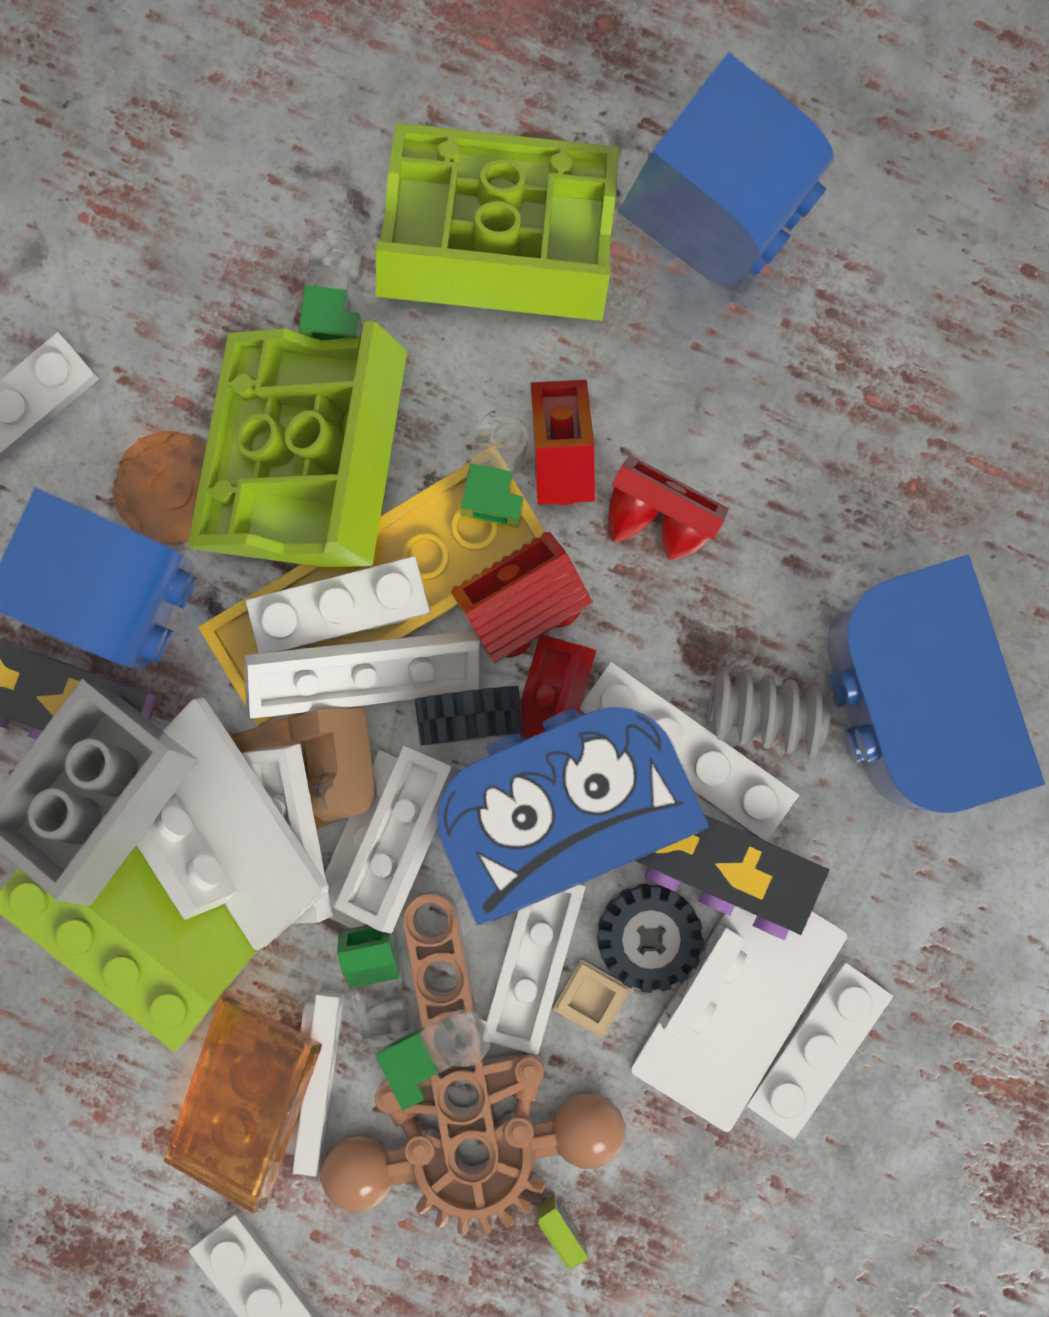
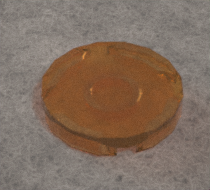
[112,431,207,546]

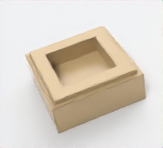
[552,957,631,1039]

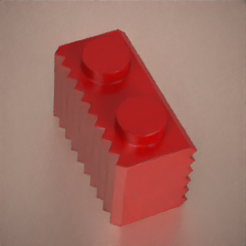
[451,532,593,664]

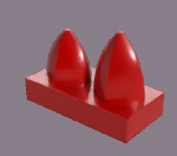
[608,454,729,560]

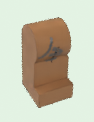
[288,707,375,822]

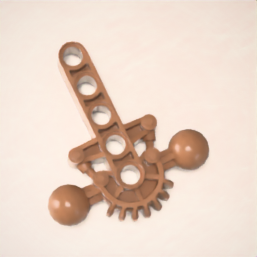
[320,892,626,1235]

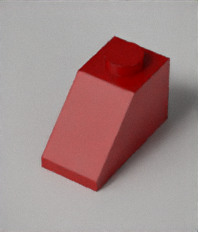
[530,379,595,505]

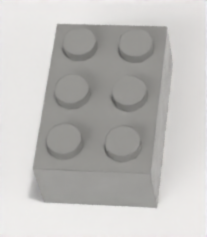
[0,679,199,906]

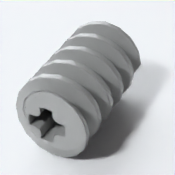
[706,666,833,759]

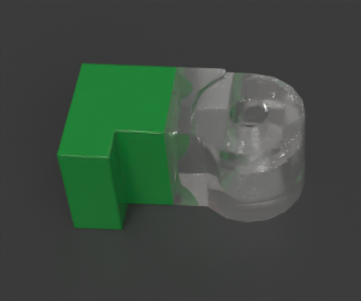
[299,229,364,340]
[461,408,528,528]
[337,925,410,1040]
[375,1009,490,1111]

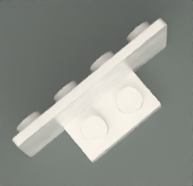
[136,697,329,950]
[631,906,847,1132]

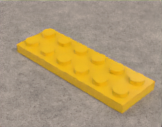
[198,448,545,726]

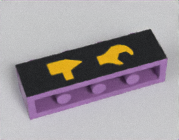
[0,639,159,740]
[621,813,830,940]

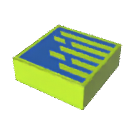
[537,1194,588,1270]

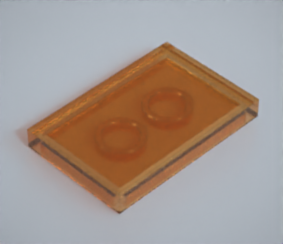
[163,997,323,1214]

